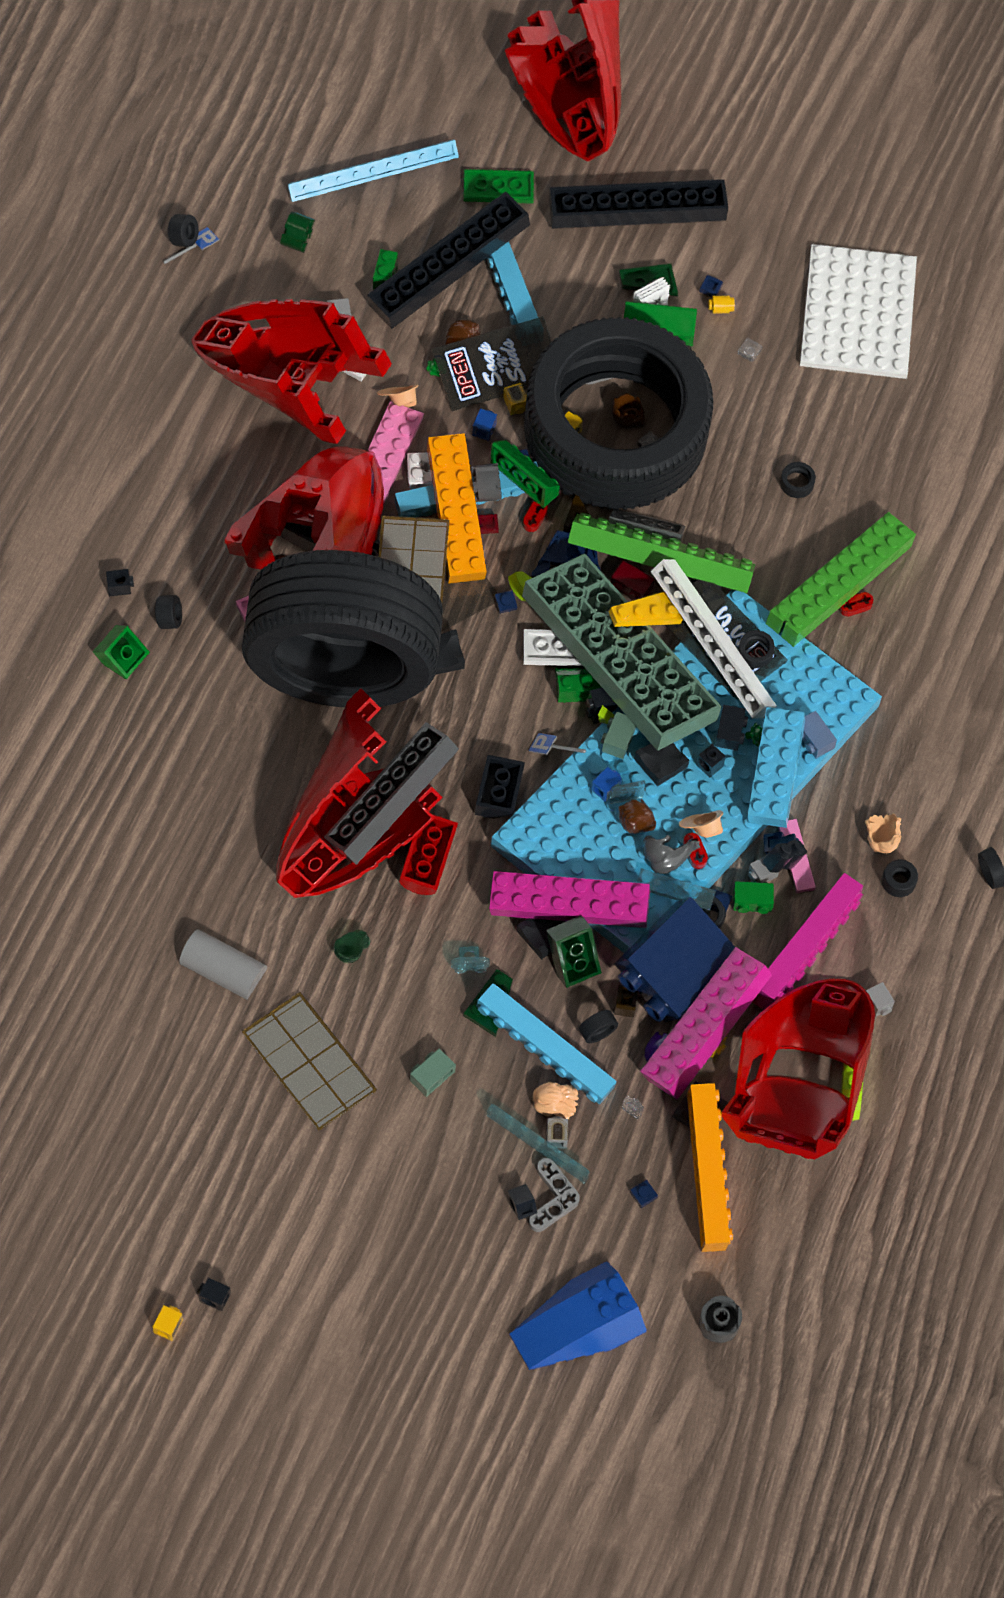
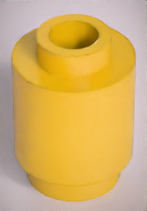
[708,296,735,314]

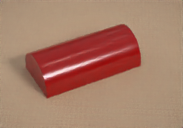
[399,814,458,895]

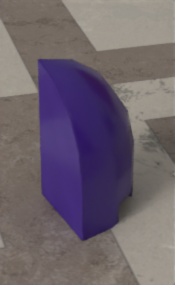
[644,1032,668,1062]

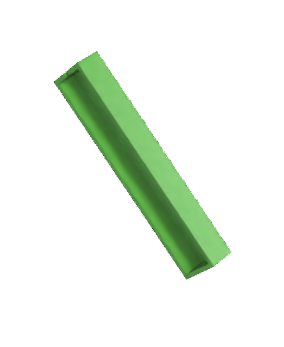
[766,512,916,647]
[567,513,755,593]

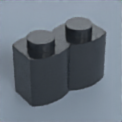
[763,840,807,873]

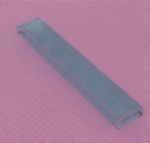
[487,1104,590,1184]

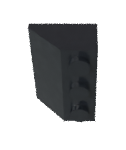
[475,755,525,819]

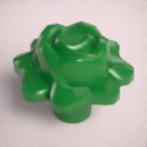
[426,358,448,377]
[745,723,763,746]

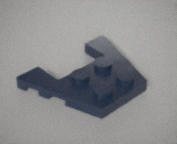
[531,530,601,578]

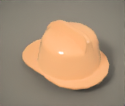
[377,384,419,408]
[679,810,723,838]

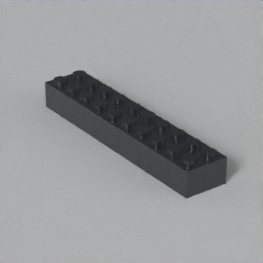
[549,179,729,229]
[367,192,530,329]

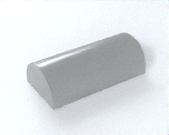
[179,929,267,1000]

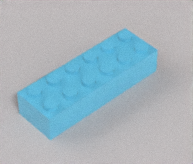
[748,707,805,828]

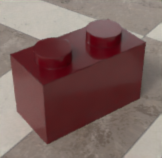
[611,561,655,601]

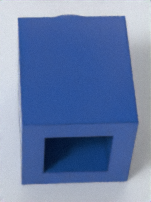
[472,409,497,441]
[591,767,622,802]

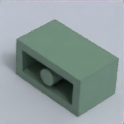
[600,712,636,759]
[410,1048,456,1097]

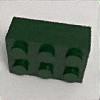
[546,915,602,988]

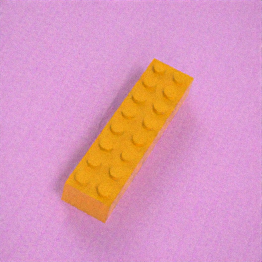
[427,433,487,584]
[687,1083,733,1252]

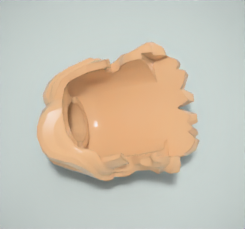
[865,814,901,853]
[533,1082,579,1119]

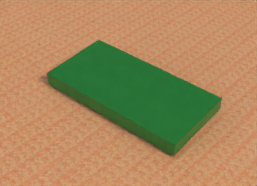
[463,169,534,204]

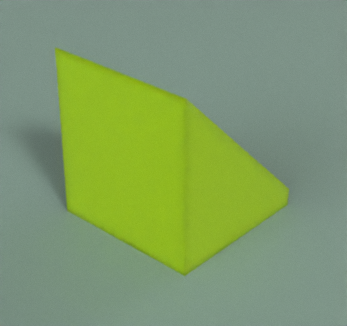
[598,705,615,724]

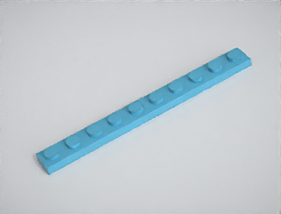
[287,139,459,202]

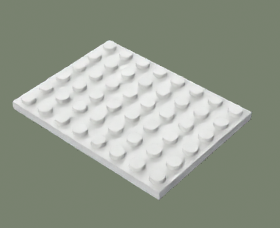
[800,244,917,379]

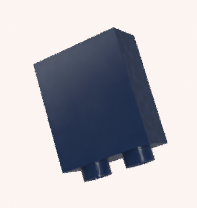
[614,897,735,1022]

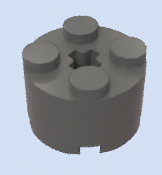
[472,463,502,502]
[699,1296,742,1343]

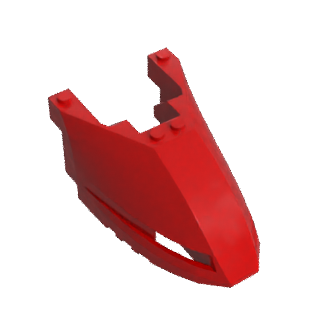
[504,0,621,162]
[191,299,392,444]
[224,446,384,570]
[276,688,443,898]

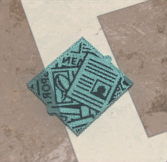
[609,780,646,804]

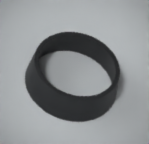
[978,846,1004,889]

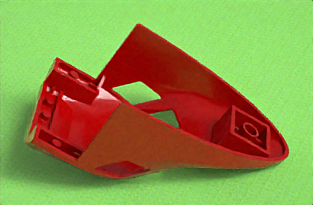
[721,978,875,1160]

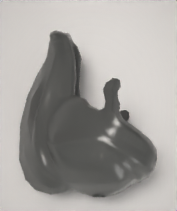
[643,835,700,874]

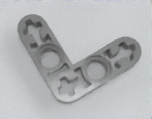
[529,1158,580,1232]

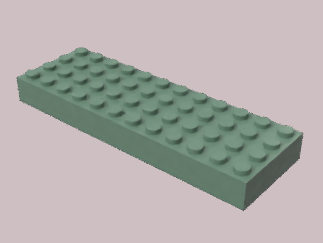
[522,554,722,751]

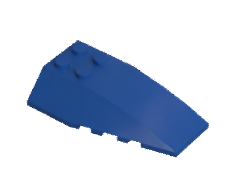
[509,1261,647,1370]

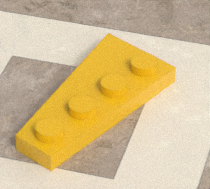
[608,592,683,627]

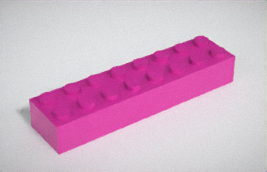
[489,871,650,928]
[752,873,863,1010]
[640,947,772,1100]

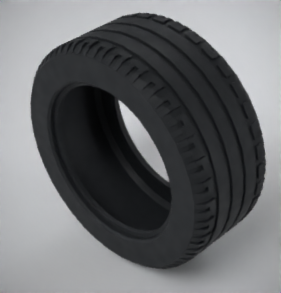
[524,317,713,510]
[242,550,443,708]

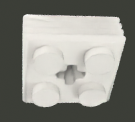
[633,277,670,306]
[407,452,433,490]

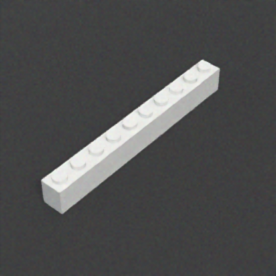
[651,559,777,719]

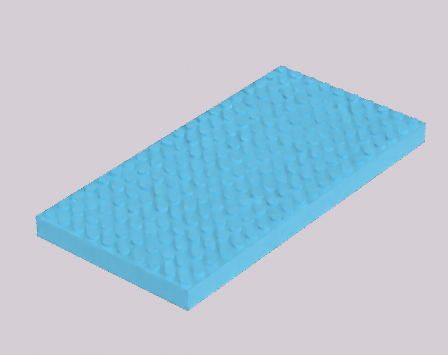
[491,589,882,953]

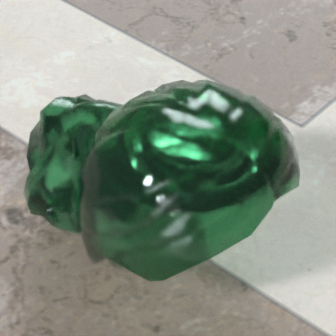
[333,930,370,963]

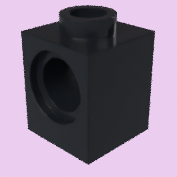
[106,569,134,597]
[697,744,726,778]
[507,1184,537,1220]
[198,1278,231,1311]

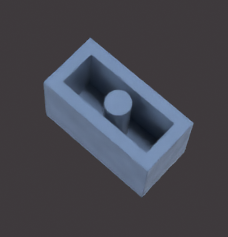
[802,711,837,759]

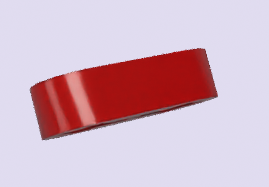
[523,501,548,532]
[839,592,874,617]
[683,833,708,869]

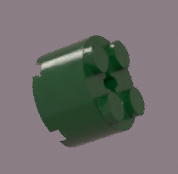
[280,211,315,253]

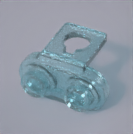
[451,947,490,973]

